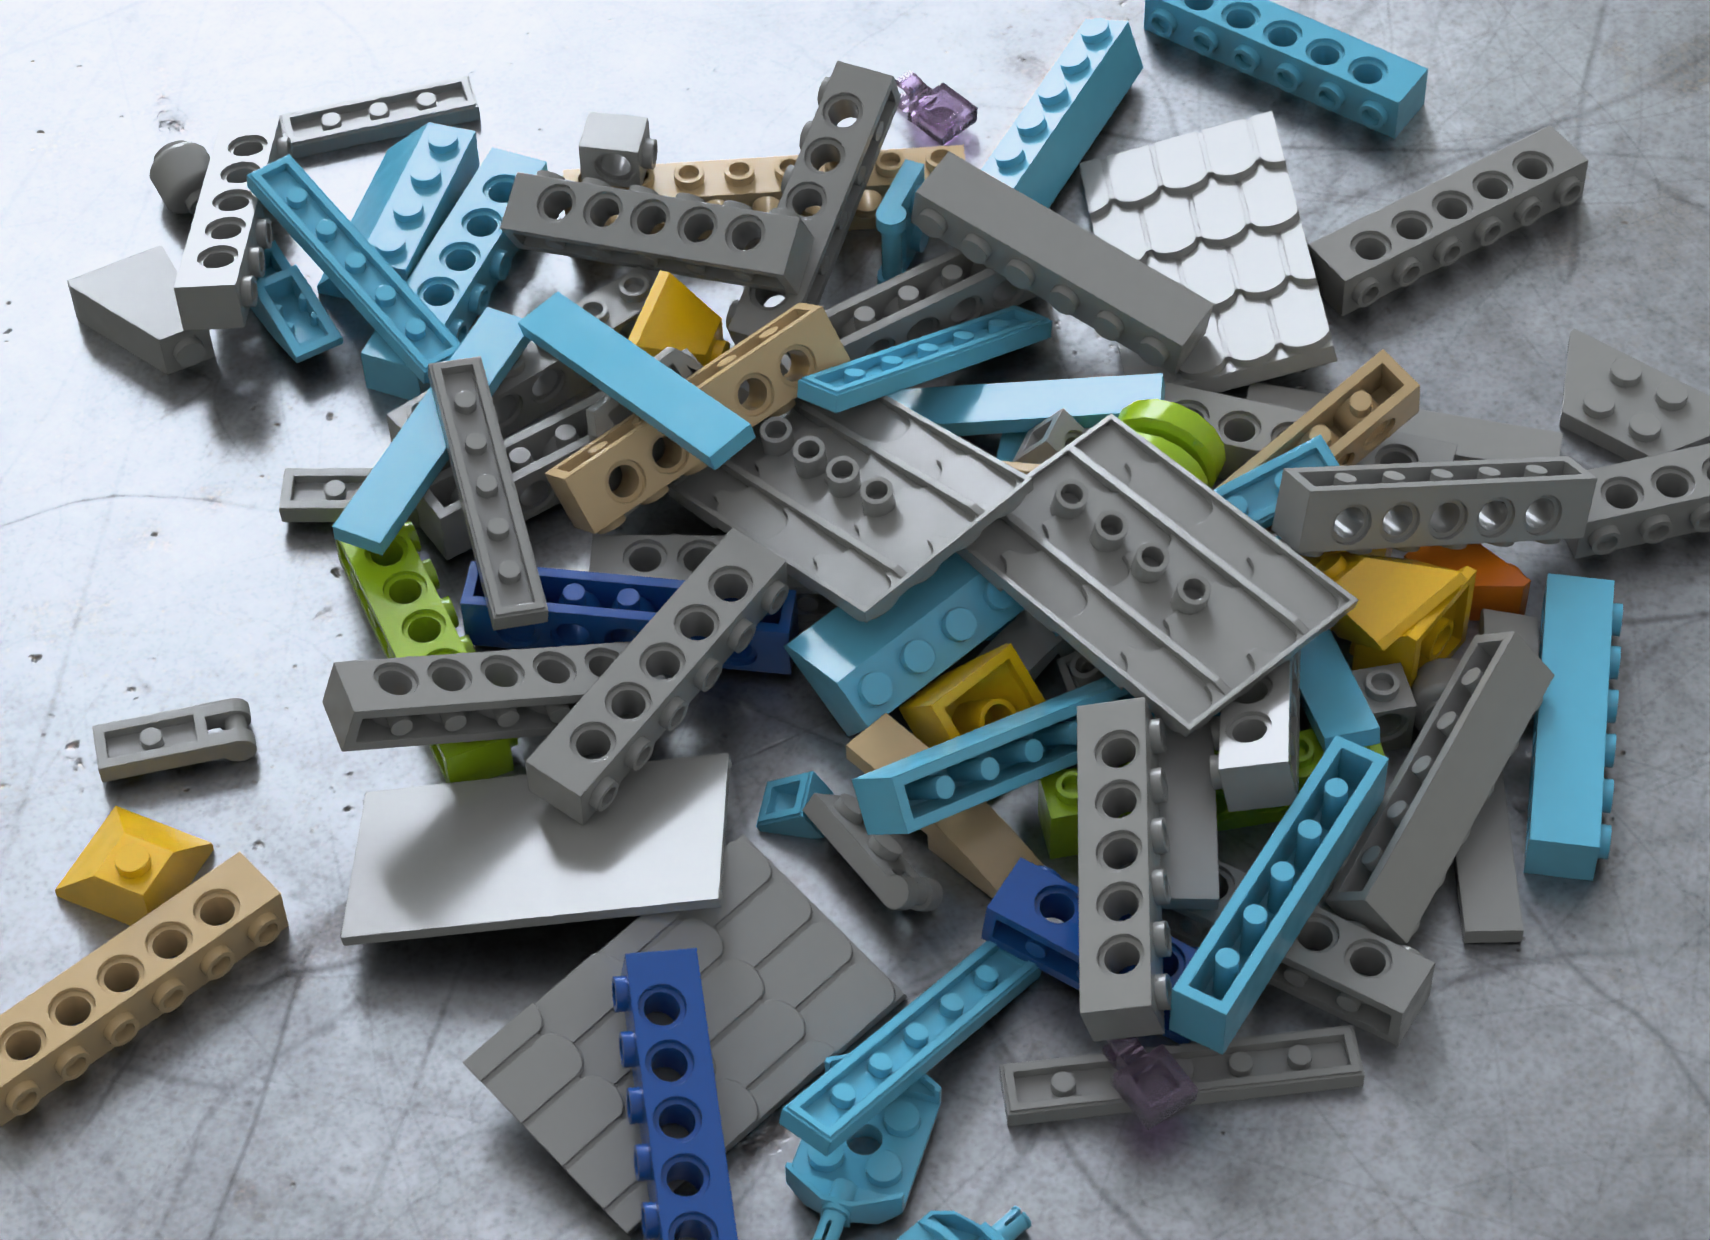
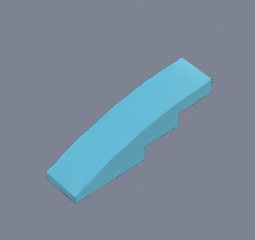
[250,240,343,363]

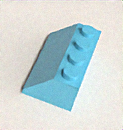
[317,122,480,299]
[783,552,1025,736]

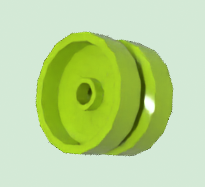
[1118,399,1226,489]

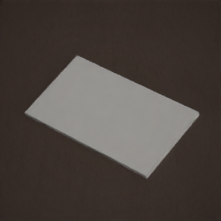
[340,753,732,946]

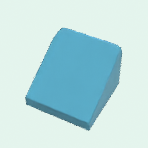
[756,771,834,839]

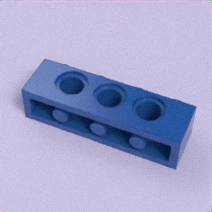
[981,857,1199,1044]

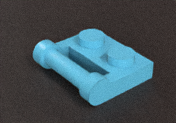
[875,159,929,285]

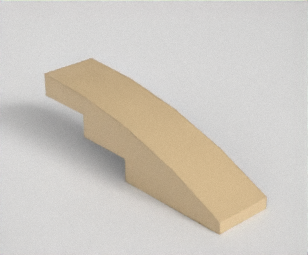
[846,713,1044,899]

